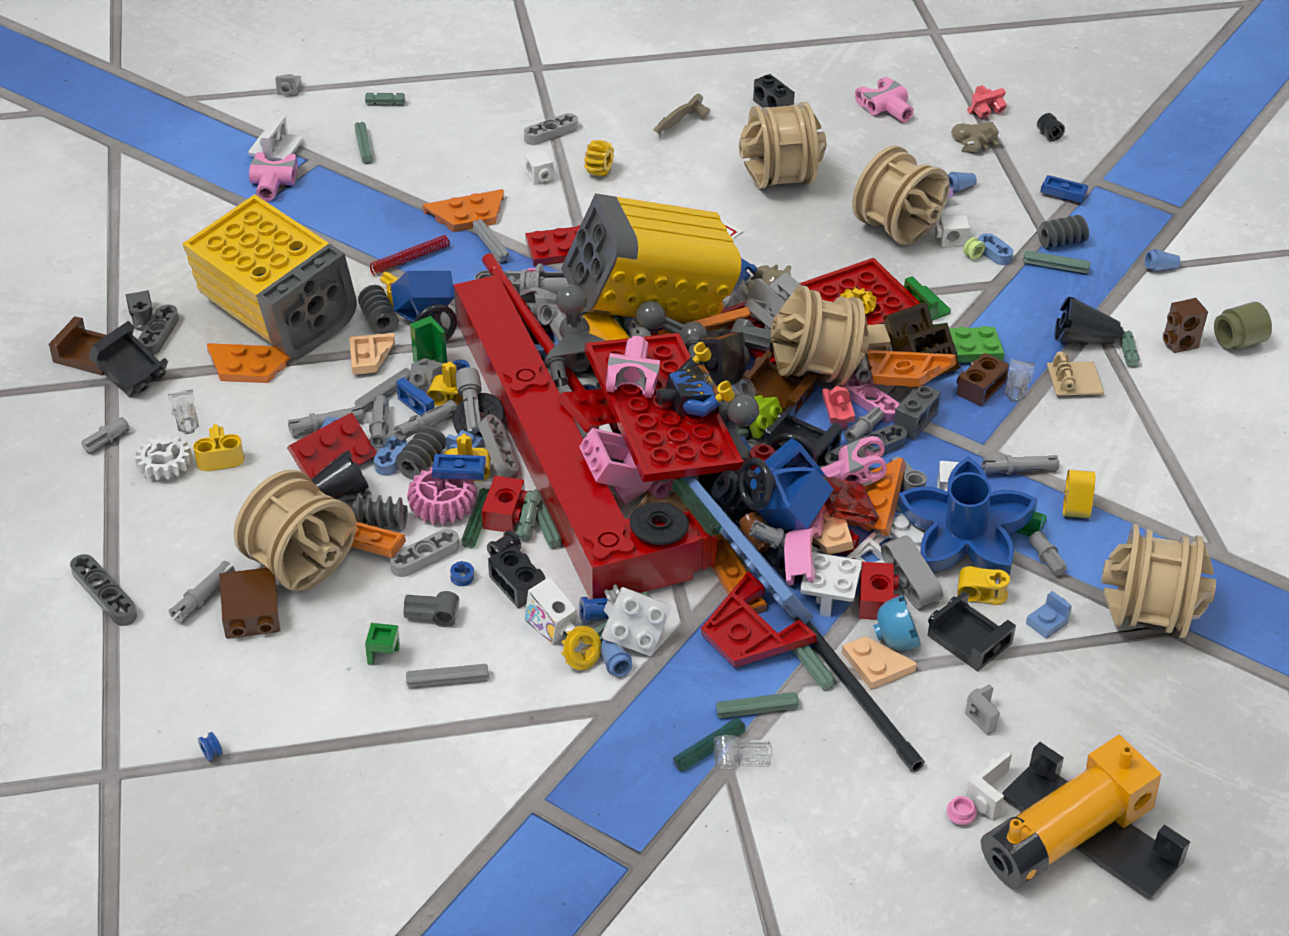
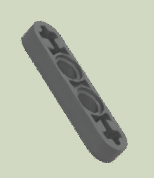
[824,424,907,466]
[70,554,137,626]

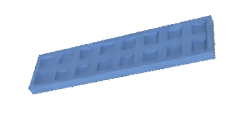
[677,476,813,624]

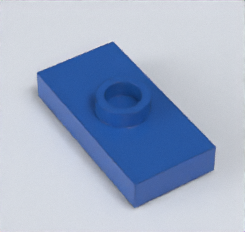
[1040,175,1088,203]
[396,377,435,415]
[432,454,486,480]

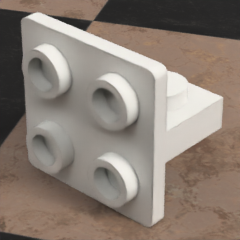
[248,115,303,161]
[800,552,861,617]
[601,587,672,656]

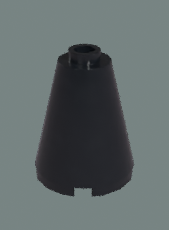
[1054,296,1123,344]
[311,450,372,503]

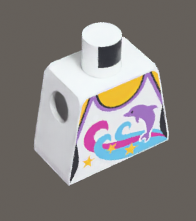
[524,577,577,644]

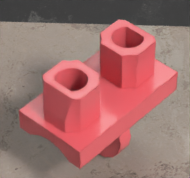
[967,85,1007,119]
[822,386,855,429]

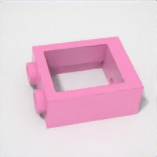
[579,428,654,492]

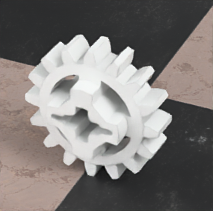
[135,434,192,480]

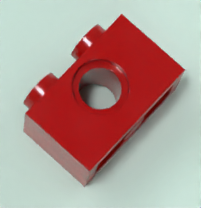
[482,476,528,532]
[859,561,899,620]

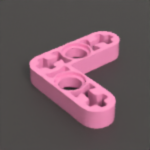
[843,363,900,423]

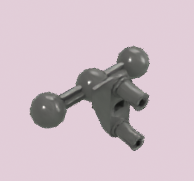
[545,284,606,387]
[636,301,750,367]
[719,394,759,462]

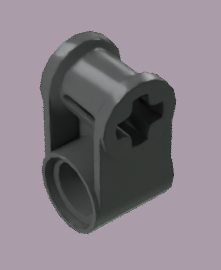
[125,290,153,331]

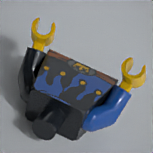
[656,342,735,417]

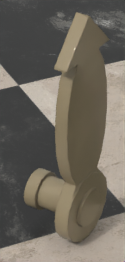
[653,94,710,135]

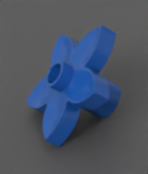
[898,456,1038,576]

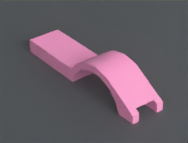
[784,500,827,586]

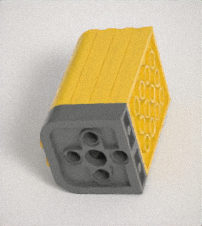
[561,193,741,324]
[182,194,357,358]

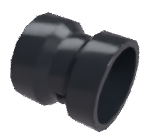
[1037,113,1065,141]

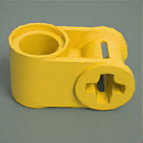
[957,566,1010,605]

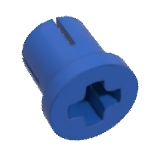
[579,597,609,624]

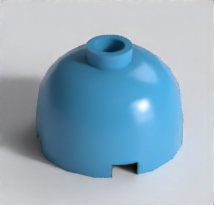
[873,595,921,651]

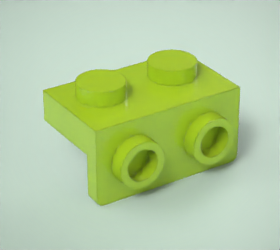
[738,395,783,439]

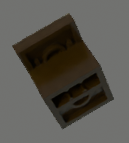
[883,302,960,377]

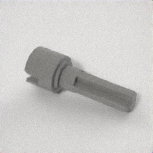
[456,367,482,434]

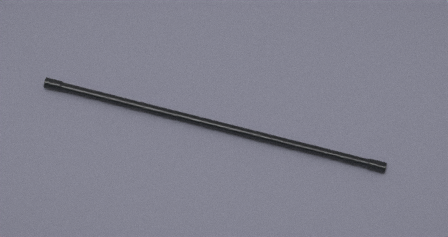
[690,490,925,772]

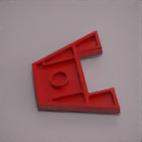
[701,571,817,668]

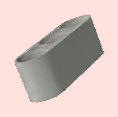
[881,535,943,609]

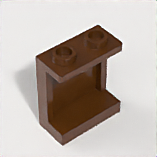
[49,316,107,376]
[741,350,818,414]
[219,568,280,639]

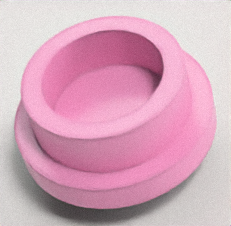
[946,796,977,825]

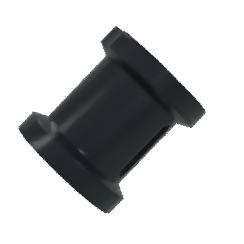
[487,530,522,557]

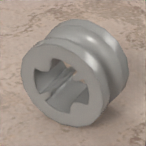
[604,584,620,603]

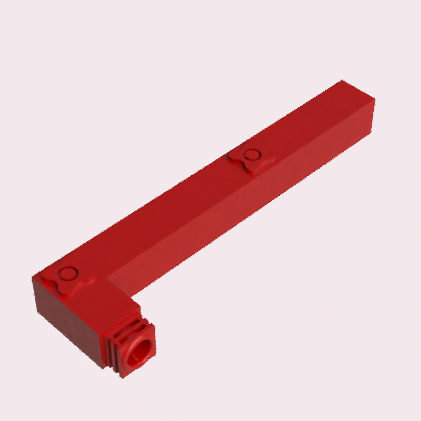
[453,275,718,599]

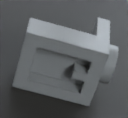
[275,74,302,96]
[409,358,443,392]
[965,684,1000,736]

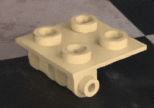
[1047,352,1104,396]

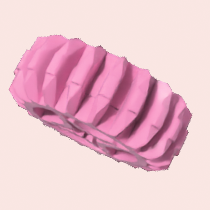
[407,467,477,525]

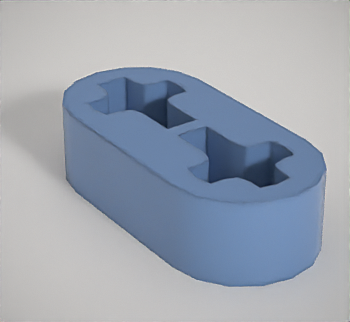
[978,233,1013,265]
[374,436,407,476]

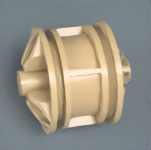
[739,102,827,188]
[852,145,949,245]
[771,285,869,387]
[234,470,356,591]
[1101,524,1216,638]

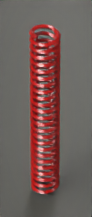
[370,234,450,275]

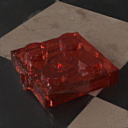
[821,475,879,526]

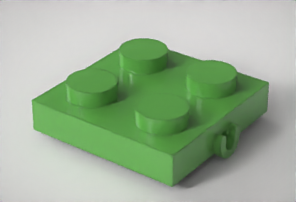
[949,326,1004,362]

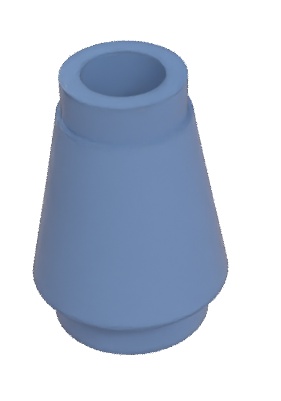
[948,172,977,193]
[1145,249,1181,271]
[601,640,632,677]

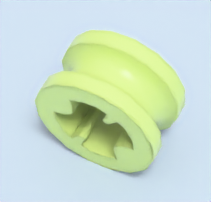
[963,237,985,260]

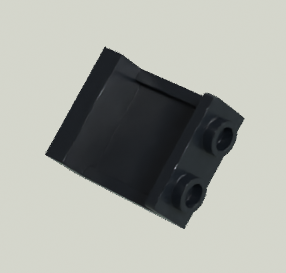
[89,321,168,397]
[698,332,745,387]
[763,405,842,466]
[927,591,1016,672]

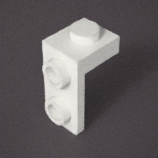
[966,751,1012,820]

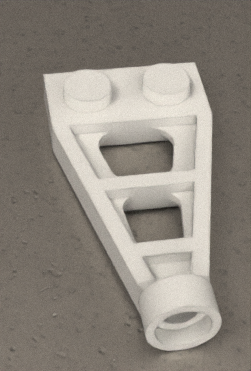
[846,513,924,577]

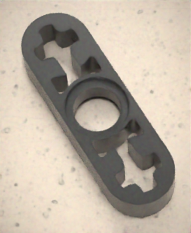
[138,304,179,355]

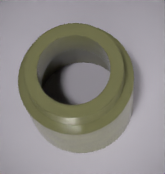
[1214,301,1272,350]

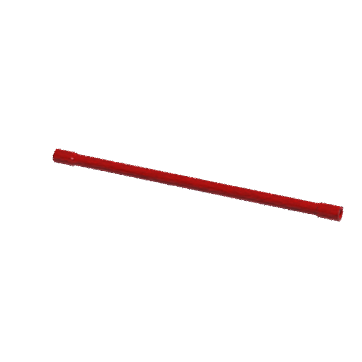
[482,253,618,434]

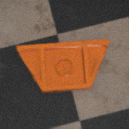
[423,189,504,232]
[207,343,292,383]
[867,350,956,388]
[843,458,906,536]

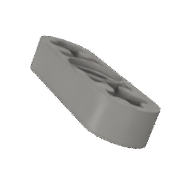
[524,113,578,145]
[479,414,519,478]
[390,529,459,577]

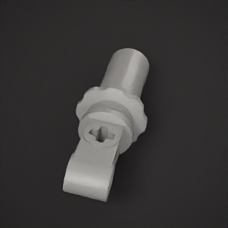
[475,264,568,298]

